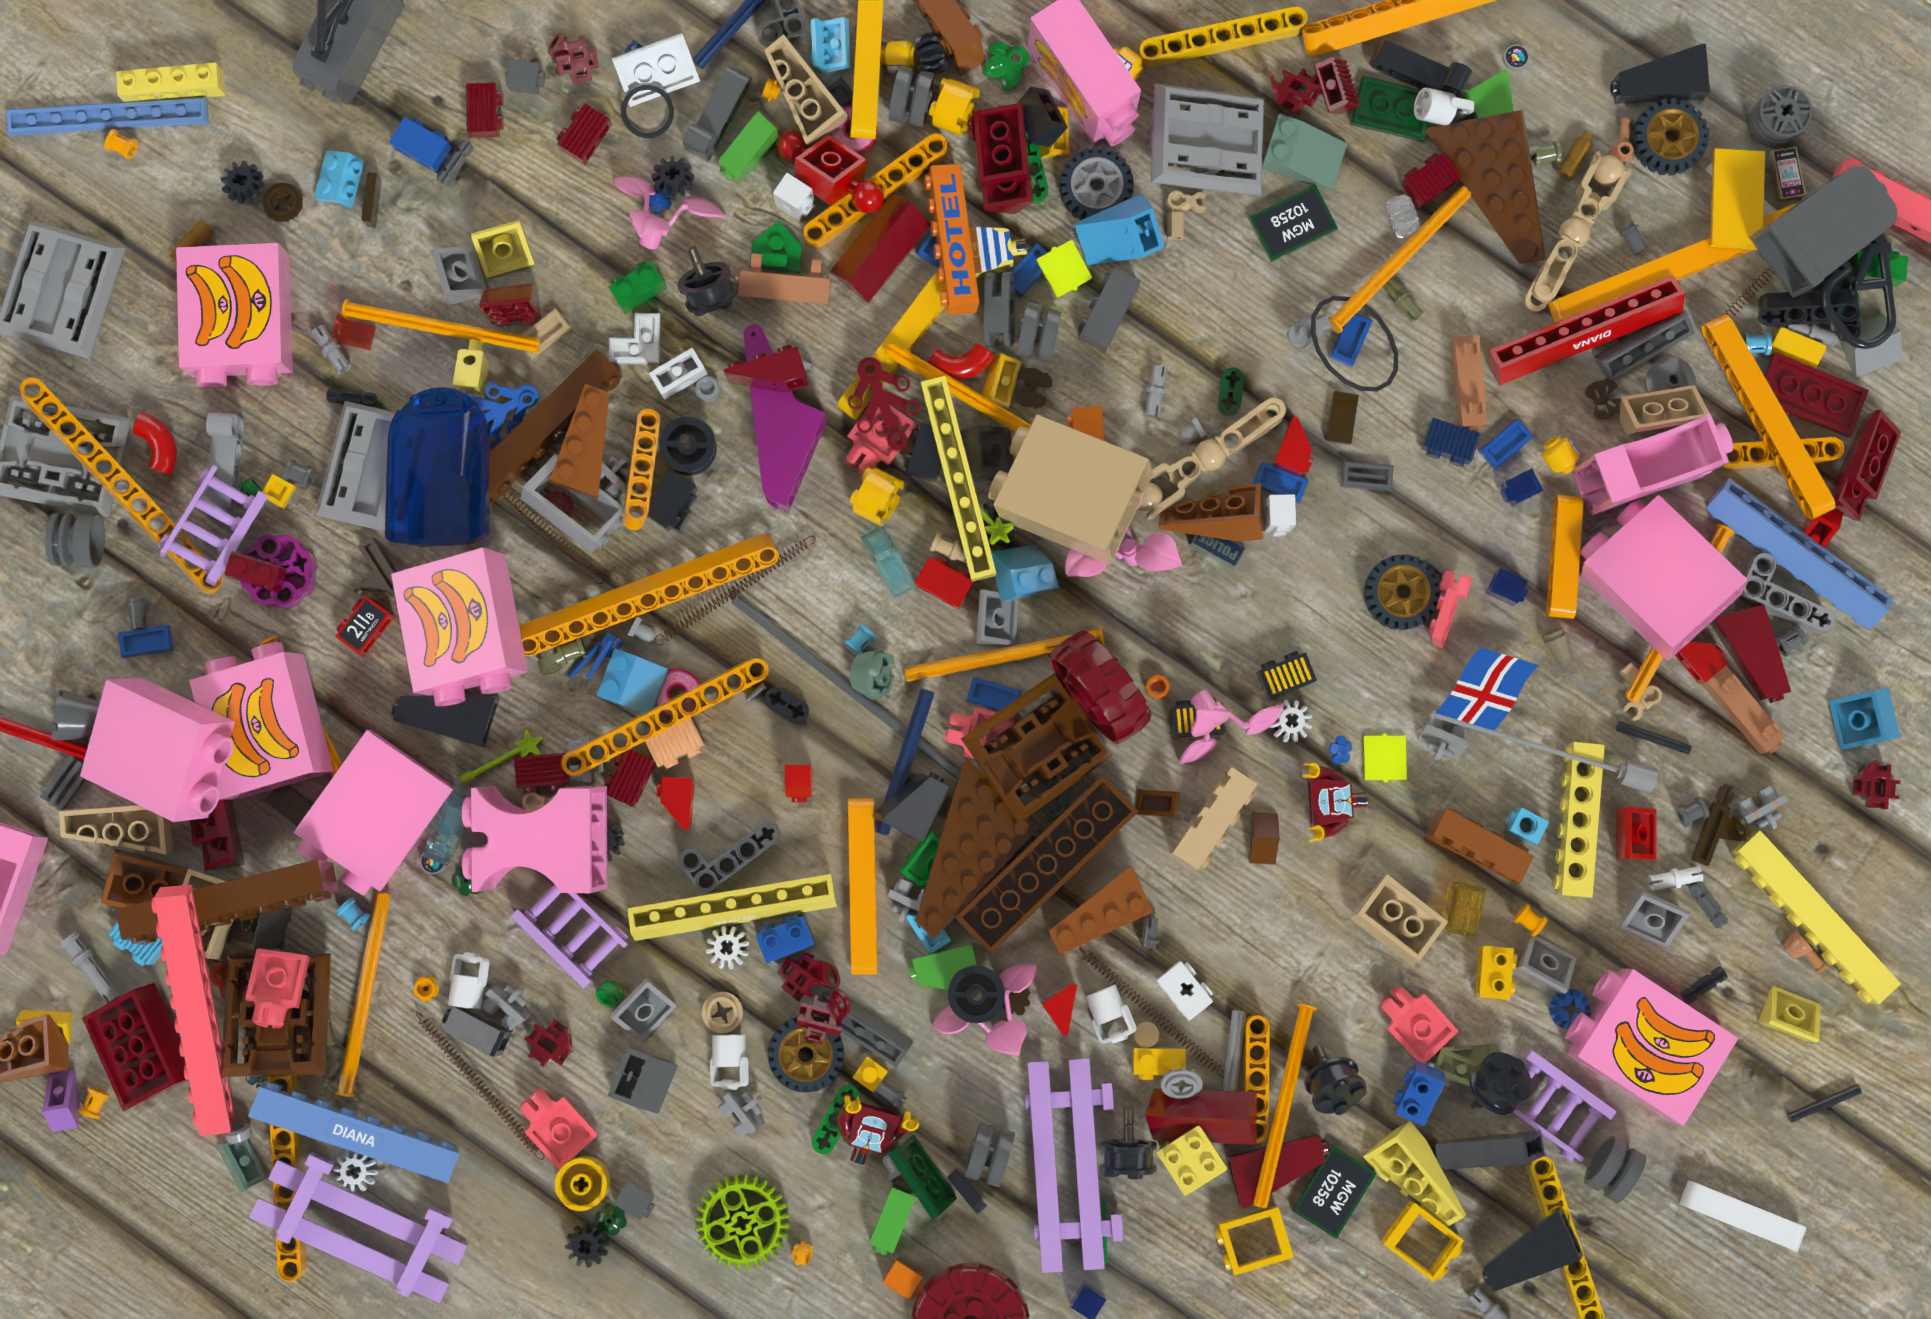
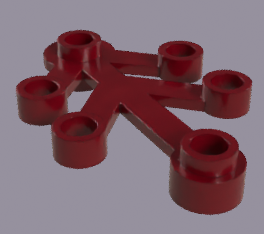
[848,357,919,451]

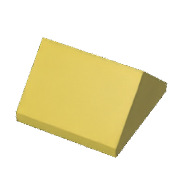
[471,220,534,278]
[1758,986,1821,1043]

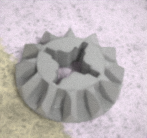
[1161,1066,1203,1099]

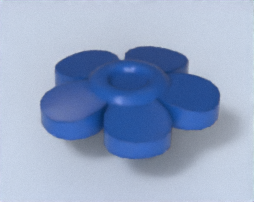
[643,190,672,214]
[1329,735,1352,765]

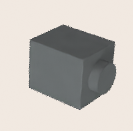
[506,59,546,95]
[613,1181,655,1221]

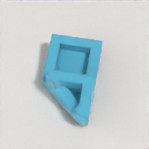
[905,914,951,954]

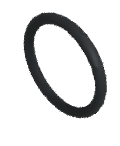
[621,85,674,138]

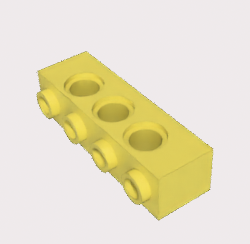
[116,63,226,102]

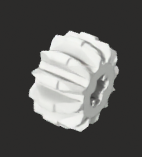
[1270,700,1312,743]
[706,926,750,969]
[333,1150,379,1193]

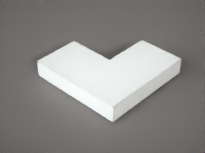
[609,313,661,364]

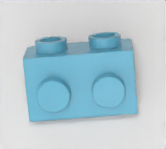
[809,17,851,73]
[314,151,364,208]

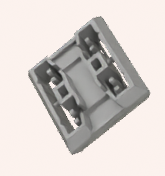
[1151,83,1265,196]
[0,220,126,359]
[0,395,131,517]
[315,401,443,539]

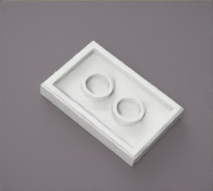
[612,33,700,107]

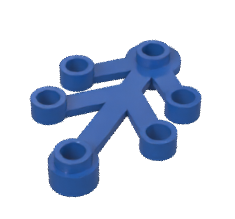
[447,381,539,448]

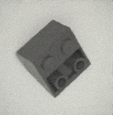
[608,1046,678,1114]

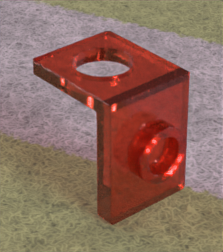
[331,313,376,350]

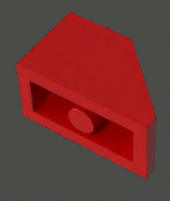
[1273,416,1314,476]
[1801,508,1843,547]
[1674,642,1729,685]
[785,765,813,803]
[656,777,695,831]

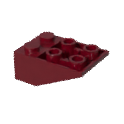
[479,283,542,327]
[723,345,809,393]

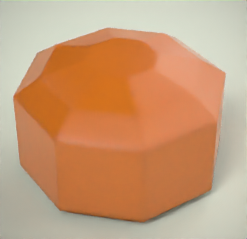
[1144,674,1170,700]

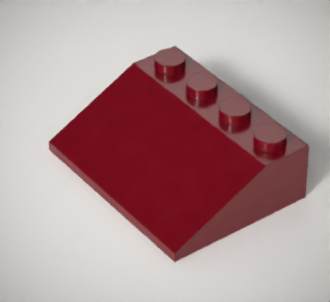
[82,982,188,1111]

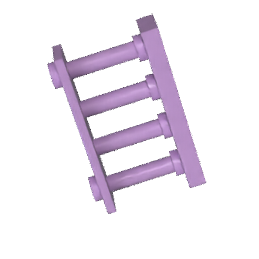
[158,465,268,587]
[511,885,630,989]
[1506,1049,1617,1162]

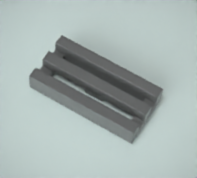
[1341,461,1394,492]
[40,755,86,811]

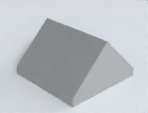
[431,246,487,305]
[1838,314,1902,378]
[977,590,1019,646]
[1620,891,1690,948]
[1515,935,1577,994]
[610,978,677,1043]

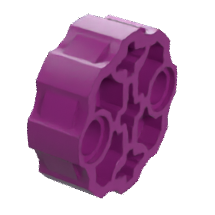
[240,534,318,609]

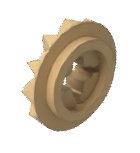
[702,992,743,1033]

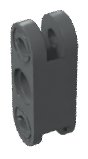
[984,272,1015,347]

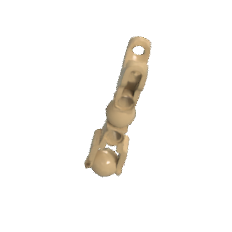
[1523,151,1631,314]
[1137,397,1286,520]

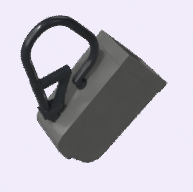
[292,0,405,105]
[1749,166,1897,349]

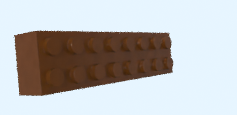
[955,775,1139,955]
[115,859,339,945]

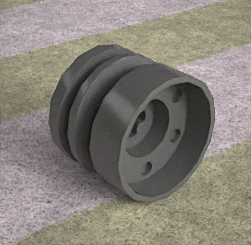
[1748,85,1812,148]
[45,513,105,568]

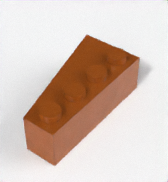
[913,0,986,76]
[550,384,609,500]
[1425,808,1534,884]
[1048,865,1153,955]

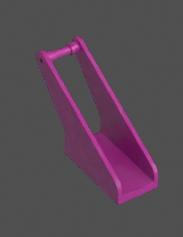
[743,324,827,513]

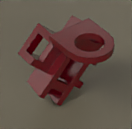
[547,33,599,84]
[1270,68,1322,115]
[1852,760,1901,810]
[777,952,840,1002]
[797,989,851,1044]
[524,1019,574,1067]

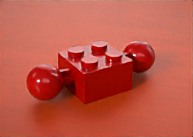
[776,130,884,213]

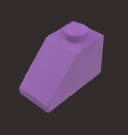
[42,1069,81,1132]

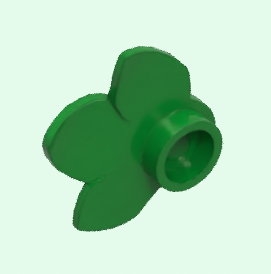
[983,41,1030,91]

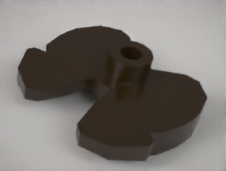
[1014,368,1052,409]
[1584,378,1621,420]

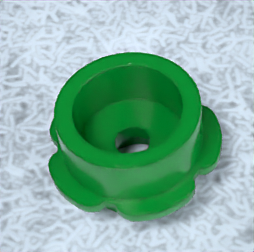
[239,477,263,497]

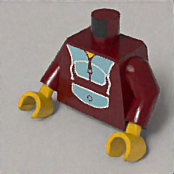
[1302,763,1367,842]
[837,1095,919,1165]

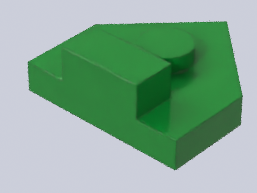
[750,220,802,273]
[899,831,939,887]

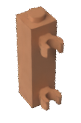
[734,254,832,304]
[1450,335,1488,433]
[1701,666,1786,754]

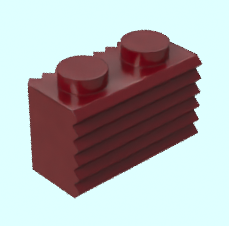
[1314,57,1360,115]
[466,82,504,138]
[557,103,612,165]
[1401,152,1462,209]
[224,551,287,593]
[604,749,656,808]
[514,752,570,793]

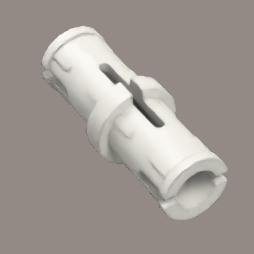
[1648,866,1703,891]

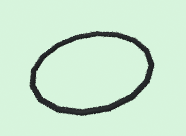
[1310,296,1398,392]

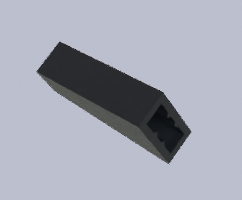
[1610,43,1710,104]
[391,696,500,748]
[1434,1130,1545,1170]
[1482,1206,1583,1292]

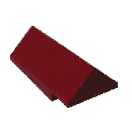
[973,103,1034,214]
[830,193,931,304]
[1830,409,1901,521]
[190,799,245,871]
[1145,1088,1257,1145]

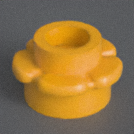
[762,78,781,102]
[413,976,439,1002]
[792,1240,813,1266]

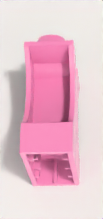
[1571,413,1733,518]
[462,786,607,893]

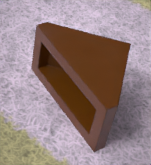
[1136,789,1180,819]
[1250,812,1280,865]

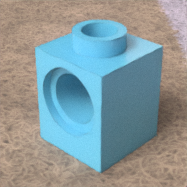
[1505,808,1549,845]

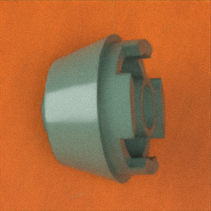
[850,649,895,700]

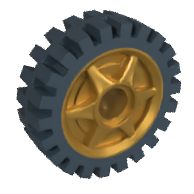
[1631,98,1709,176]
[1364,554,1441,630]
[768,1016,844,1093]

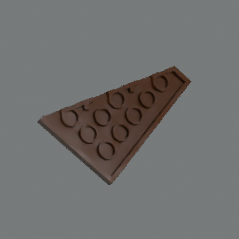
[1426,110,1546,264]
[914,759,1038,939]

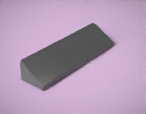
[1594,310,1695,380]
[815,988,913,1068]

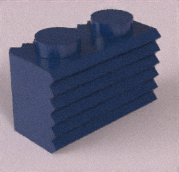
[1420,418,1481,467]

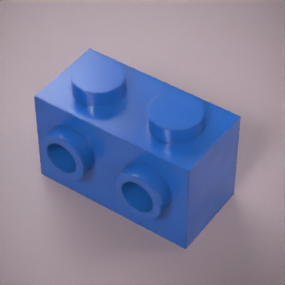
[389,117,451,173]
[755,913,816,964]
[1393,1061,1445,1126]

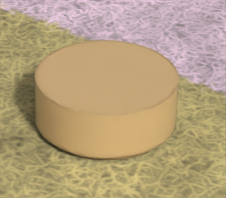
[1133,1022,1159,1048]

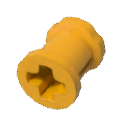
[104,129,138,160]
[1513,903,1548,937]
[77,1086,110,1119]

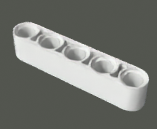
[1679,1180,1807,1252]

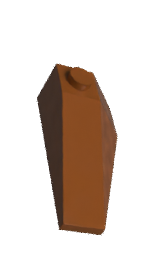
[1158,483,1264,541]
[100,848,217,908]
[0,1014,69,1083]

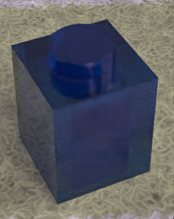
[1500,468,1544,507]
[1485,568,1529,606]
[1069,1282,1107,1319]

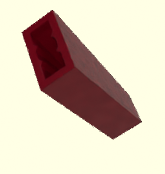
[1710,604,1791,703]
[1227,1134,1328,1209]

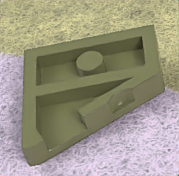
[1433,1043,1497,1088]

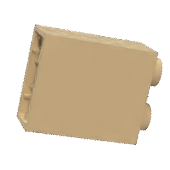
[988,415,1153,565]

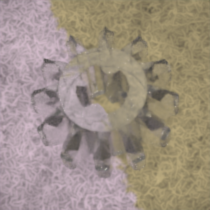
[1385,194,1420,239]

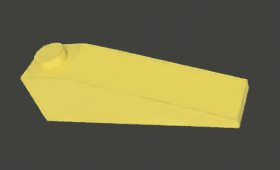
[1363,1121,1466,1227]

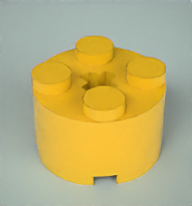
[929,78,980,137]
[850,467,904,527]
[555,1156,610,1211]

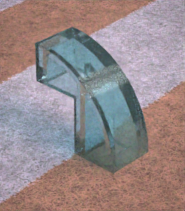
[860,526,916,599]
[423,791,467,866]

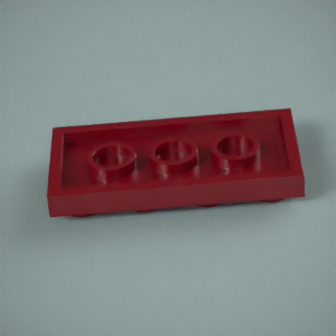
[1764,352,1869,437]

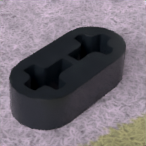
[765,687,810,724]
[946,1168,988,1215]

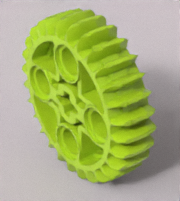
[695,1173,790,1271]

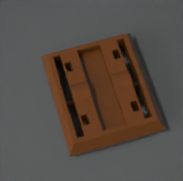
[961,673,1112,823]
[221,953,331,1077]

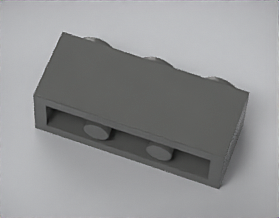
[1078,268,1141,352]

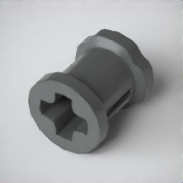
[283,459,316,489]
[1775,624,1808,657]
[1675,796,1709,827]

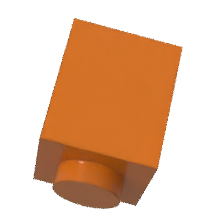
[883,1258,924,1299]

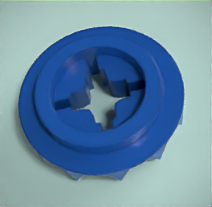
[1549,989,1591,1030]

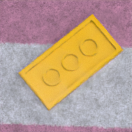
[1710,148,1765,250]

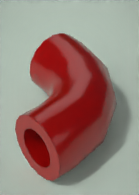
[927,343,994,381]
[133,412,178,476]

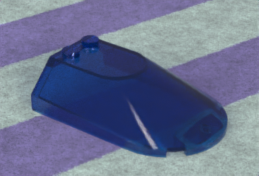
[385,387,490,547]

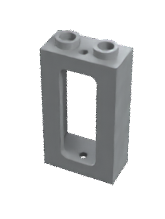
[520,454,624,554]

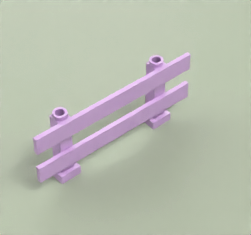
[1025,1059,1124,1273]
[249,1151,467,1303]

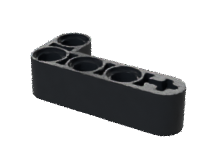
[1369,40,1472,98]
[1758,289,1861,342]

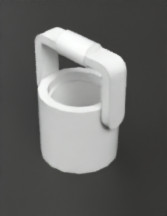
[1414,88,1474,125]
[448,952,489,1009]
[1085,984,1137,1044]
[710,1034,749,1090]

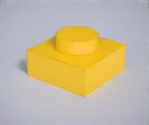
[262,474,297,509]
[852,1056,888,1092]

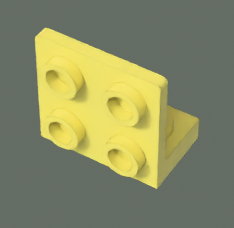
[1156,1125,1228,1196]

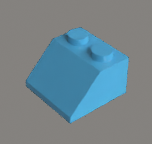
[991,545,1059,602]
[596,648,669,714]
[1829,688,1901,750]

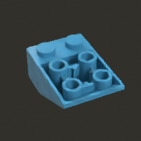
[1074,194,1165,265]

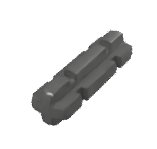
[436,140,474,186]
[1689,881,1728,928]

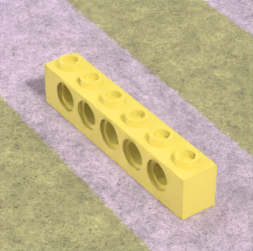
[1553,742,1605,898]

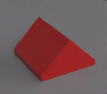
[1616,807,1657,860]
[1041,983,1077,1036]

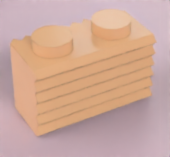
[645,717,705,770]

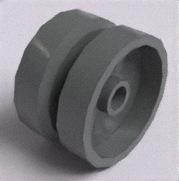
[888,66,935,128]
[1016,301,1062,362]
[964,1122,1015,1187]
[1584,1135,1646,1204]

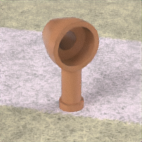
[1608,118,1634,166]
[1783,930,1828,973]

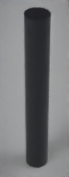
[1616,721,1692,755]
[1787,1084,1862,1123]

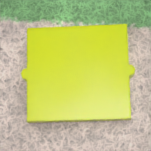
[1036,239,1092,298]
[1363,733,1407,783]

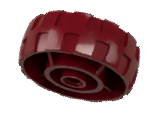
[1049,630,1152,744]
[911,1262,1030,1319]

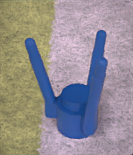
[568,632,624,679]

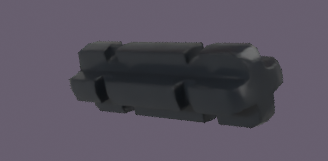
[326,388,377,407]
[1680,967,1728,1004]

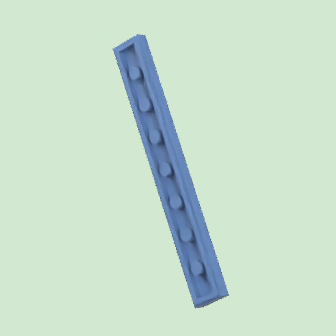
[6,97,209,136]

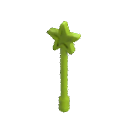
[979,506,1014,545]
[459,730,543,785]

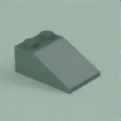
[1262,114,1347,191]

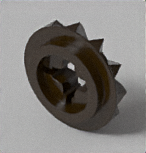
[263,183,303,223]

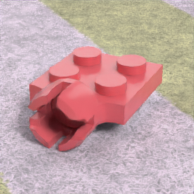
[846,405,917,475]
[1429,571,1472,648]
[945,707,1017,760]
[245,948,310,1028]
[1380,986,1459,1064]
[520,1089,599,1170]

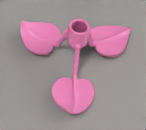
[613,176,726,249]
[1065,498,1182,577]
[1179,690,1284,764]
[932,963,1038,1056]

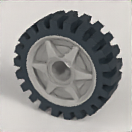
[1060,147,1134,221]

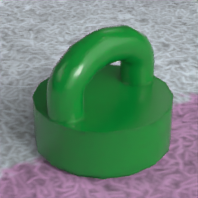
[596,980,624,1008]

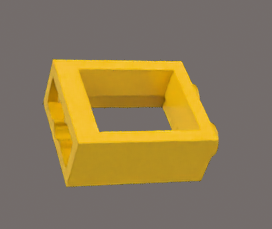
[1380,1200,1464,1282]
[1214,1204,1294,1276]

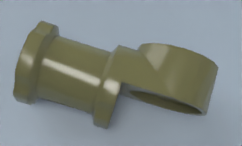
[1528,141,1562,166]
[537,637,588,676]

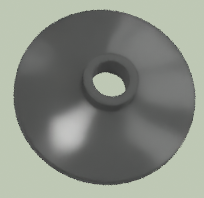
[1645,357,1696,393]

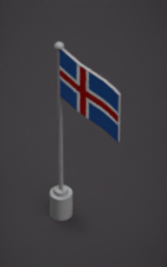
[1429,648,1658,793]

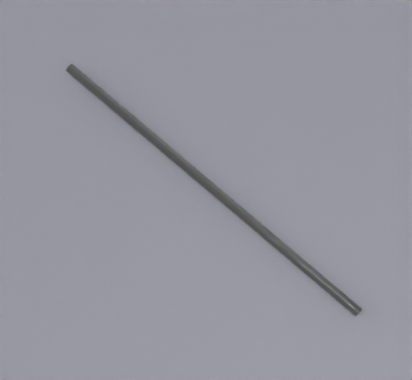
[732,596,1041,840]

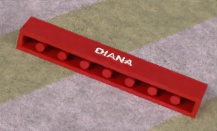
[1489,275,1685,386]

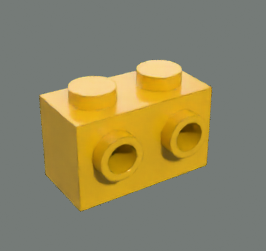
[1475,945,1517,1000]
[1132,1047,1186,1080]

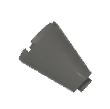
[52,690,100,741]

